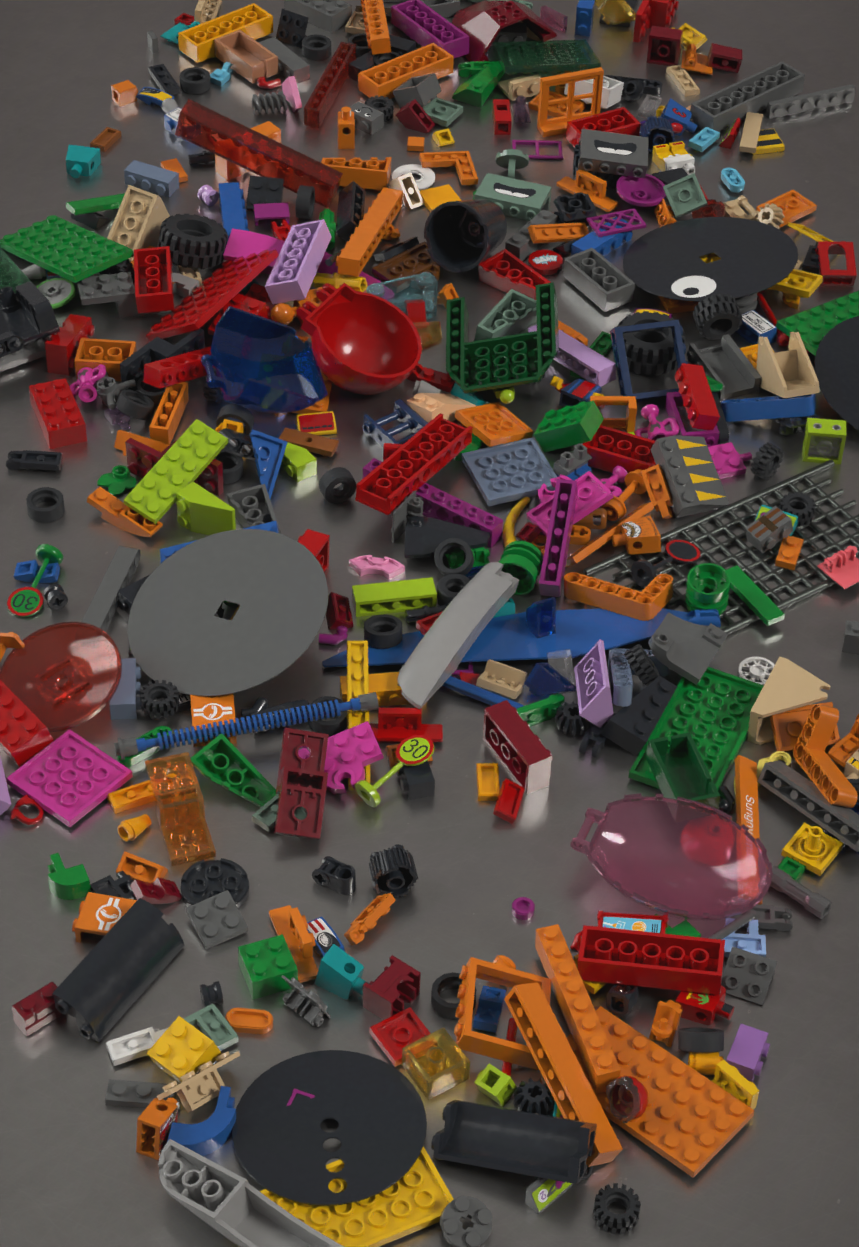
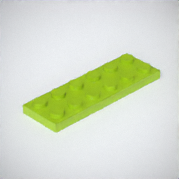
[123,419,228,524]

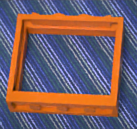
[454,957,551,1070]

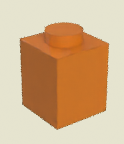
[111,80,138,107]

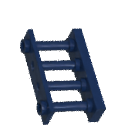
[363,399,428,447]

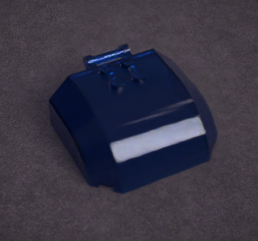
[201,306,328,414]

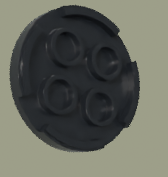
[180,858,249,908]

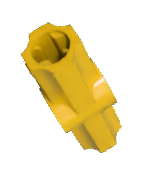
[313,273,367,292]

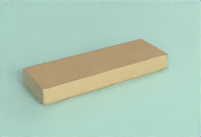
[666,65,700,97]

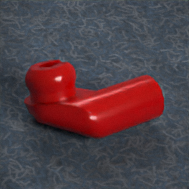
[257,77,281,89]

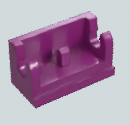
[254,203,290,226]

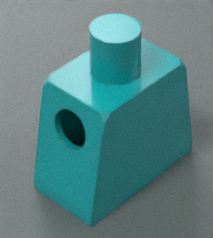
[66,144,101,178]
[315,944,369,1000]

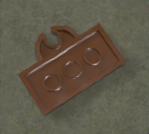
[372,241,441,290]

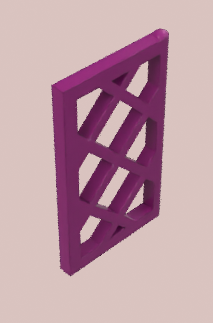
[586,208,647,237]

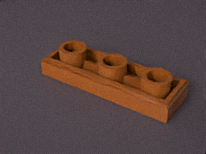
[279,428,339,457]

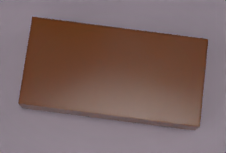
[90,127,121,153]

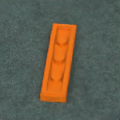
[527,222,589,243]

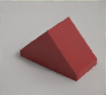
[404,299,427,330]

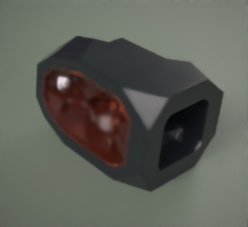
[606,984,639,1017]

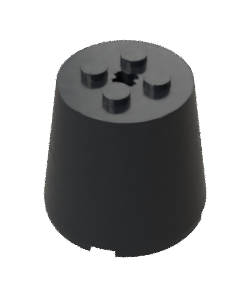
[424,199,507,272]

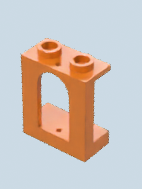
[590,396,637,432]

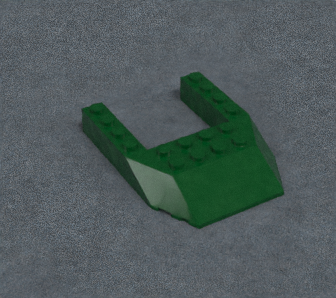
[446,282,559,393]

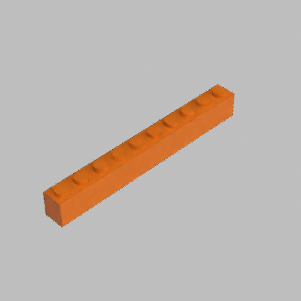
[335,188,403,277]

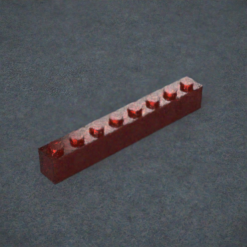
[304,42,356,128]

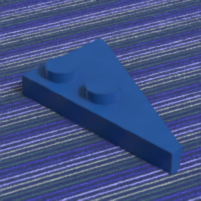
[250,429,287,499]

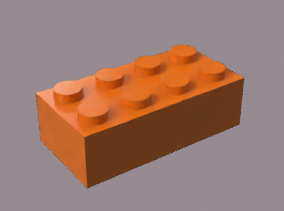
[215,121,281,181]

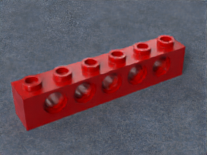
[144,343,240,389]

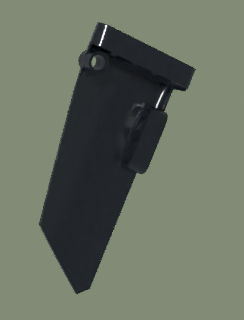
[0,281,60,358]

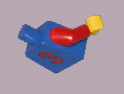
[656,98,697,136]

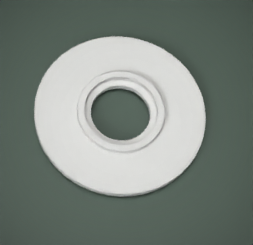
[392,164,435,190]

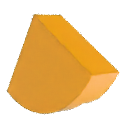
[783,293,801,309]

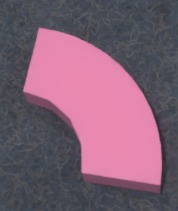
[349,555,405,579]

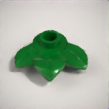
[97,465,137,496]

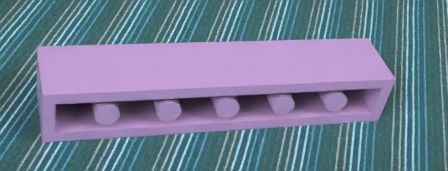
[528,324,616,386]

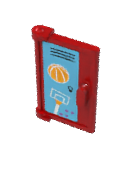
[597,910,669,934]

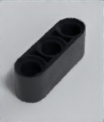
[219,428,256,462]

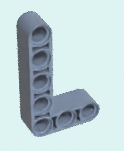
[608,648,669,707]

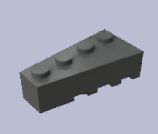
[226,484,281,534]

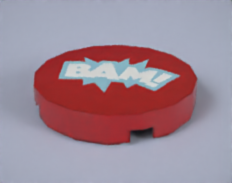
[528,249,563,275]

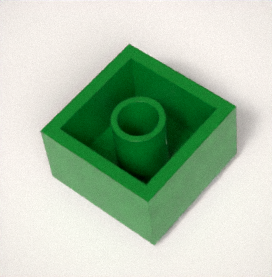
[238,934,298,1000]

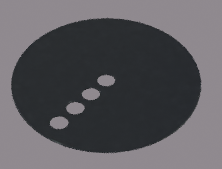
[232,1050,427,1206]

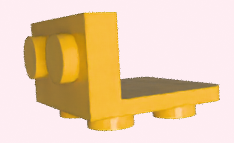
[712,1059,759,1109]

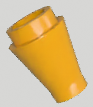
[118,814,152,841]

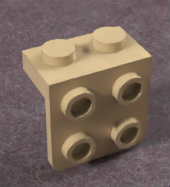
[498,74,541,101]

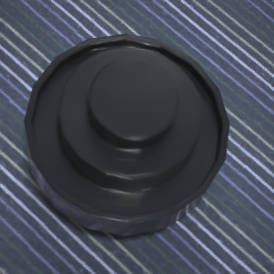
[621,78,644,102]

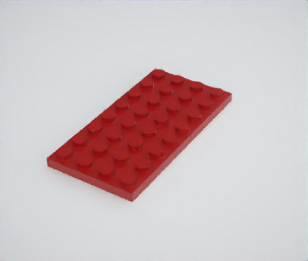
[146,249,279,342]

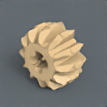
[755,204,785,229]

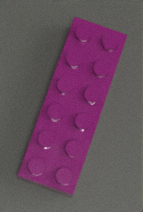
[391,0,469,58]

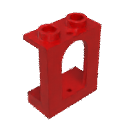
[815,241,857,286]

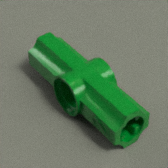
[319,209,336,251]

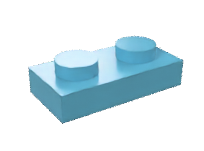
[688,127,720,152]

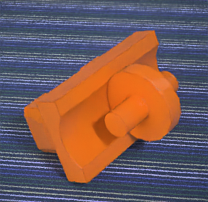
[649,1000,682,1048]

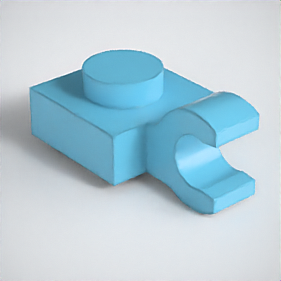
[210,62,233,87]

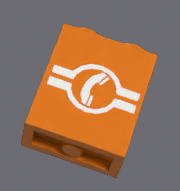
[190,694,237,747]
[72,892,137,943]

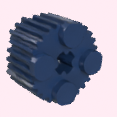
[640,116,675,155]

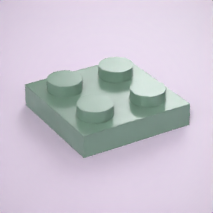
[423,97,463,127]
[663,173,708,218]

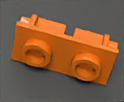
[655,199,676,227]

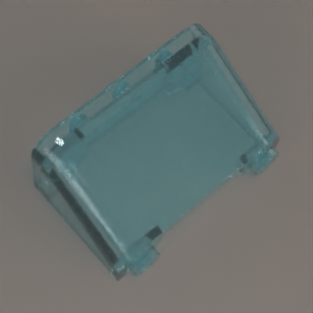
[365,272,438,318]

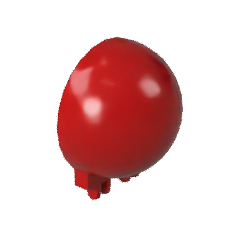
[296,283,422,395]

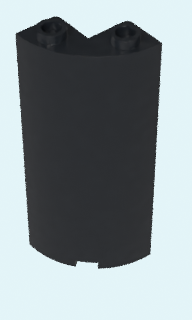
[52,898,185,1042]
[431,1100,597,1184]

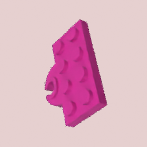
[526,471,613,537]
[298,721,384,795]

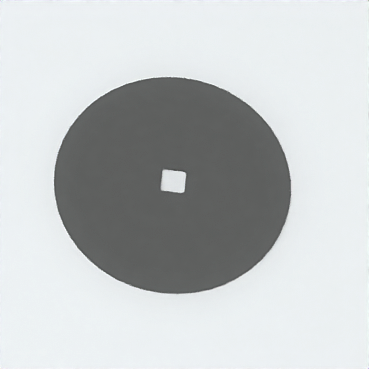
[128,529,328,696]

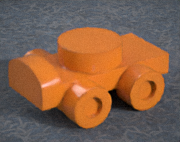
[382,224,400,240]

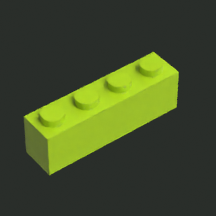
[352,577,437,617]

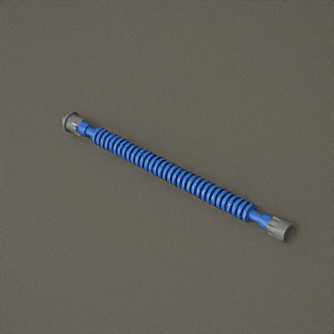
[114,692,379,760]

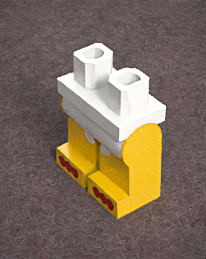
[652,141,695,175]

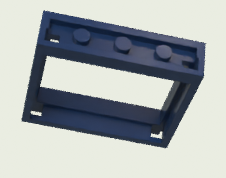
[610,320,689,402]

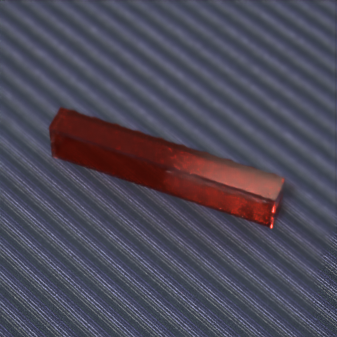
[175,99,343,208]

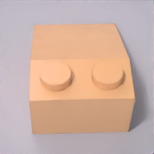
[407,393,476,423]

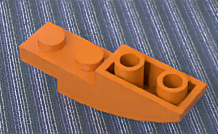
[87,487,163,537]

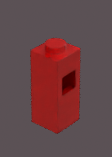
[492,99,512,135]

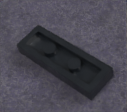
[148,64,180,96]

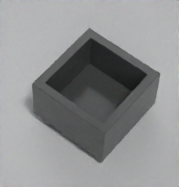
[393,73,442,109]

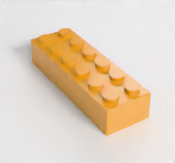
[178,3,273,63]

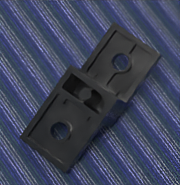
[120,328,205,391]

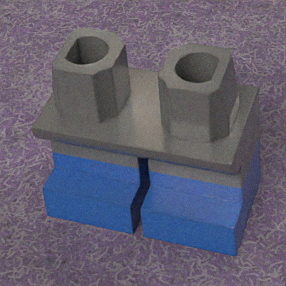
[553,443,592,481]

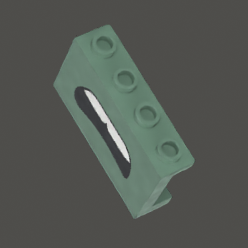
[474,173,552,221]

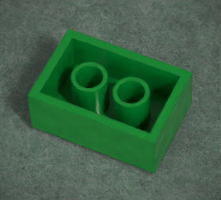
[533,400,604,453]

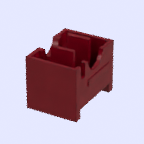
[363,955,421,1020]

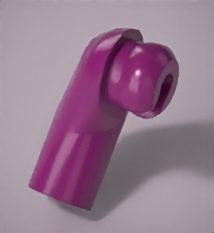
[319,626,348,645]

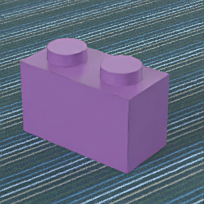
[726,1024,770,1082]

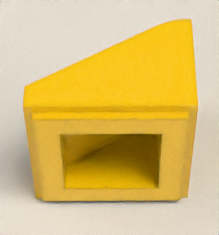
[432,128,455,147]

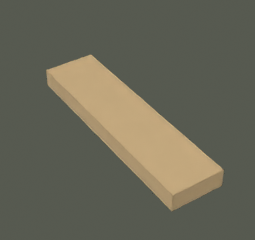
[739,112,763,153]

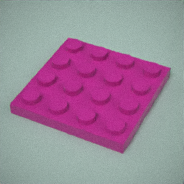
[6,729,133,827]

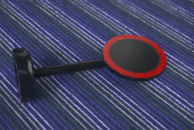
[631,540,700,588]

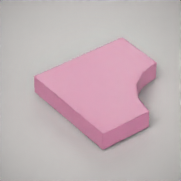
[281,76,302,112]

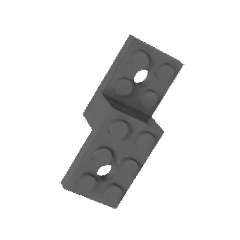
[77,272,172,319]

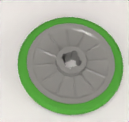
[36,278,76,309]

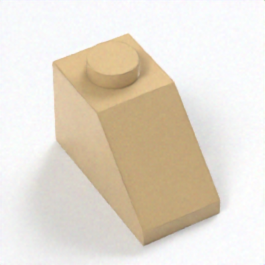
[389,173,425,210]

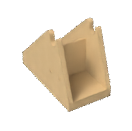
[107,185,170,261]
[756,332,819,398]
[747,656,830,745]

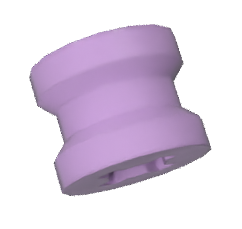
[197,185,219,206]

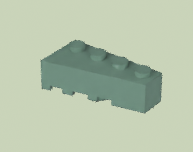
[474,289,537,341]

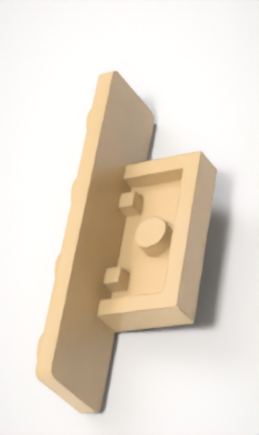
[157,1051,240,1113]

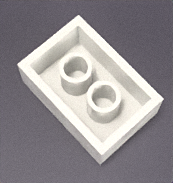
[564,68,624,109]

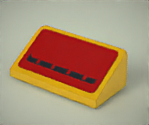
[296,411,337,435]

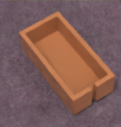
[214,30,278,84]

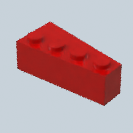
[478,249,551,300]
[45,314,94,376]

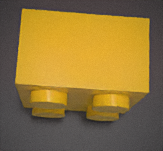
[147,1016,222,1083]

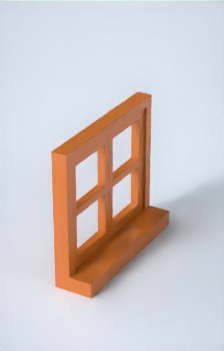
[537,67,604,137]

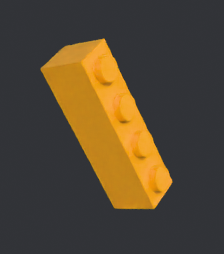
[340,672,427,706]

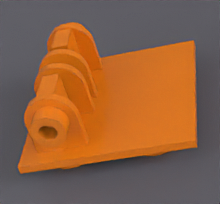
[681,44,713,75]

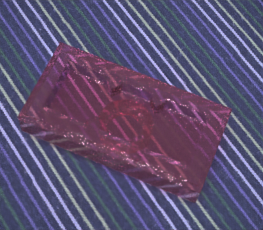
[540,5,568,32]

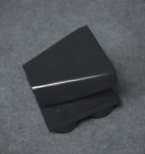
[553,192,597,229]

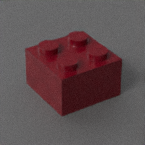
[646,26,683,66]

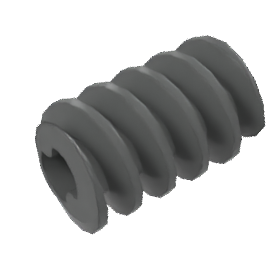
[252,91,287,115]

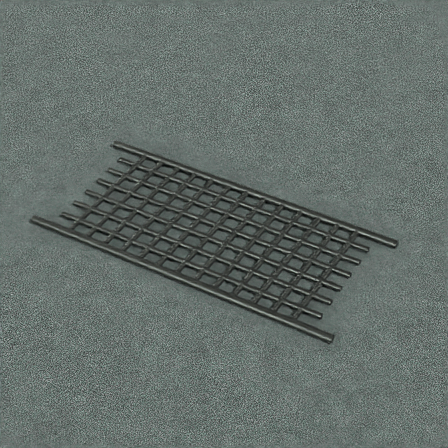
[583,460,859,635]

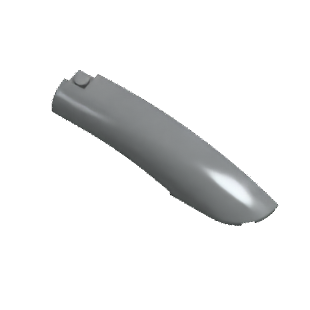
[397,562,519,709]
[158,1139,344,1247]

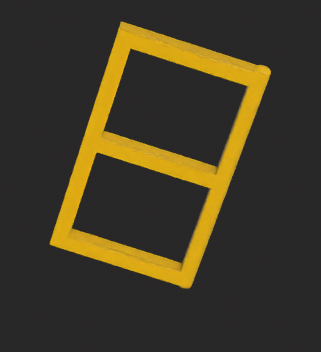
[787,222,834,242]

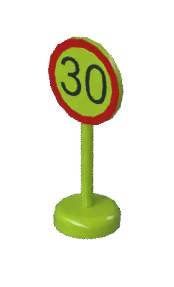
[355,735,435,808]

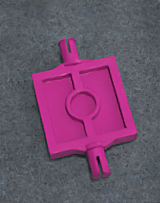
[708,442,752,479]

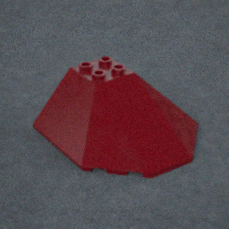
[451,1,557,62]

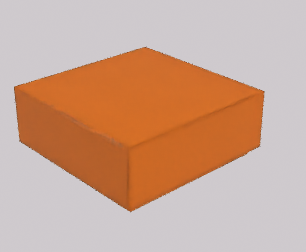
[407,136,425,152]

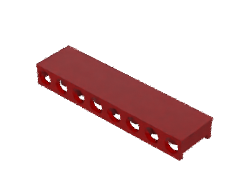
[355,413,473,515]

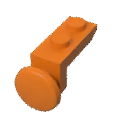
[827,714,859,767]

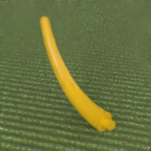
[502,497,530,547]

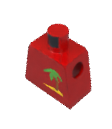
[675,985,735,1026]

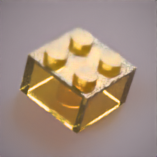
[402,1027,470,1100]

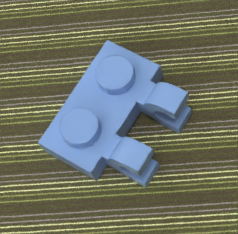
[722,918,766,958]

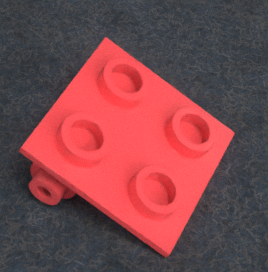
[817,546,859,589]

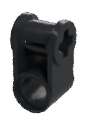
[312,856,356,895]

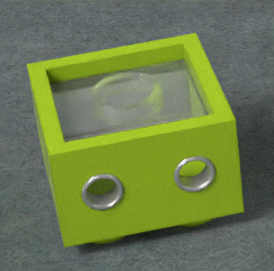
[803,418,847,465]

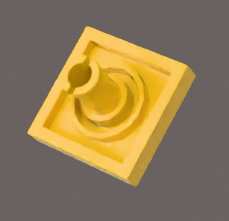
[781,823,843,876]

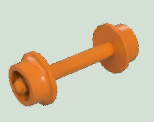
[601,469,647,521]

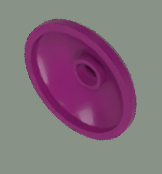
[616,174,666,207]

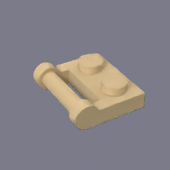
[719,195,760,221]

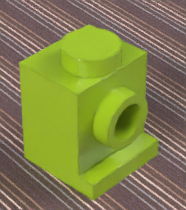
[474,1064,517,1107]

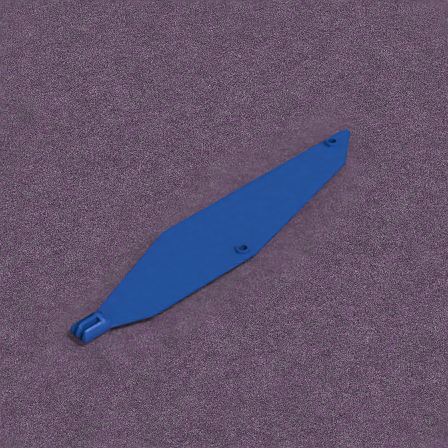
[322,608,721,667]

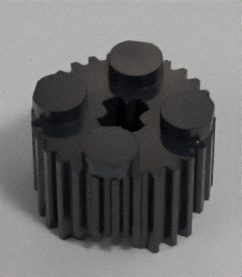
[369,844,418,898]

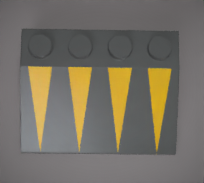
[650,435,729,518]

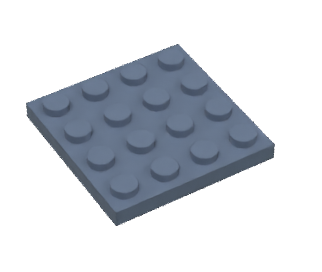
[461,437,557,506]

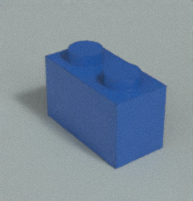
[575,0,595,37]

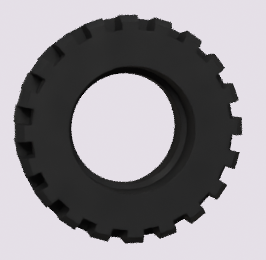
[158,214,228,270]
[617,311,685,376]

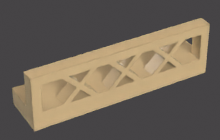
[194,0,222,24]

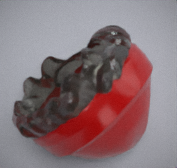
[606,1076,649,1123]

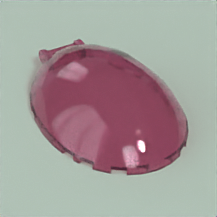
[570,793,773,921]

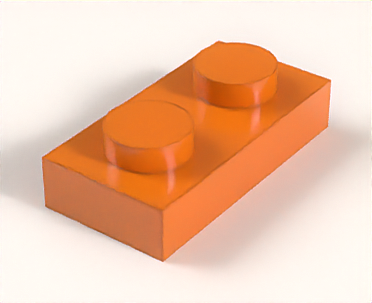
[775,536,804,570]

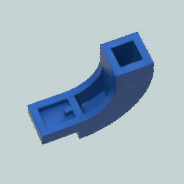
[167,1086,236,1156]

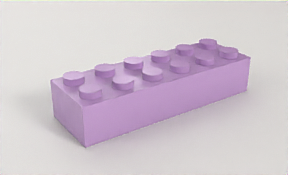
[265,219,332,304]

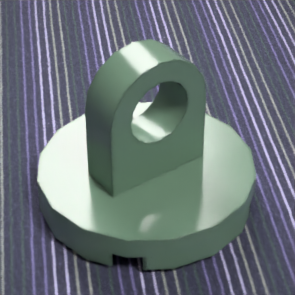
[495,149,529,178]

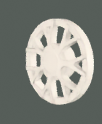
[738,657,775,685]

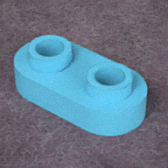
[721,168,745,193]

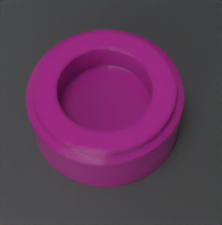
[512,897,535,920]

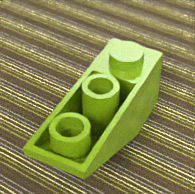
[281,442,317,482]

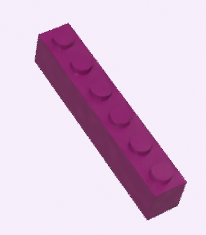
[539,479,578,597]

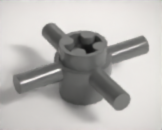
[81,371,136,410]

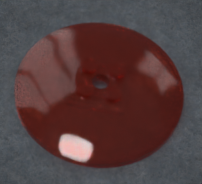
[0,622,122,732]

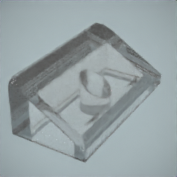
[547,649,576,695]

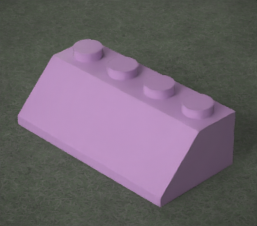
[574,639,613,727]

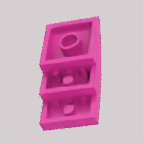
[223,228,285,274]

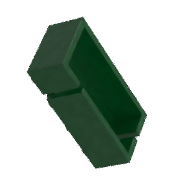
[646,732,720,822]

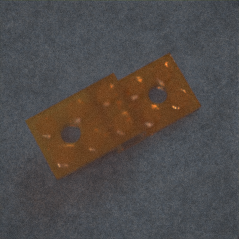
[145,752,216,866]

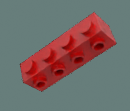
[675,363,720,430]

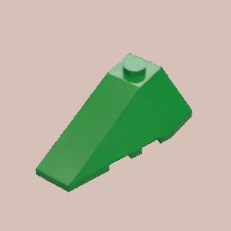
[452,62,507,108]
[189,733,277,808]

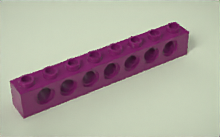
[362,458,503,548]

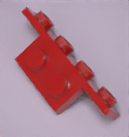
[369,708,443,742]

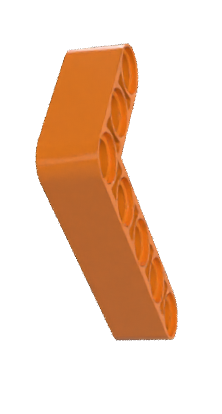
[564,572,673,621]
[793,704,858,808]

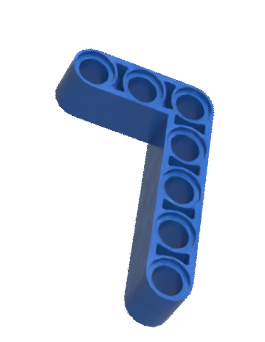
[721,394,816,422]

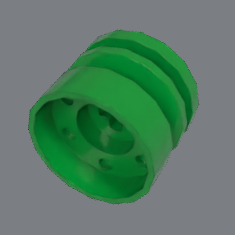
[498,541,543,595]
[685,563,730,615]

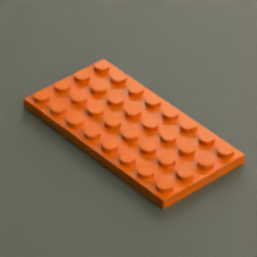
[567,1006,754,1178]

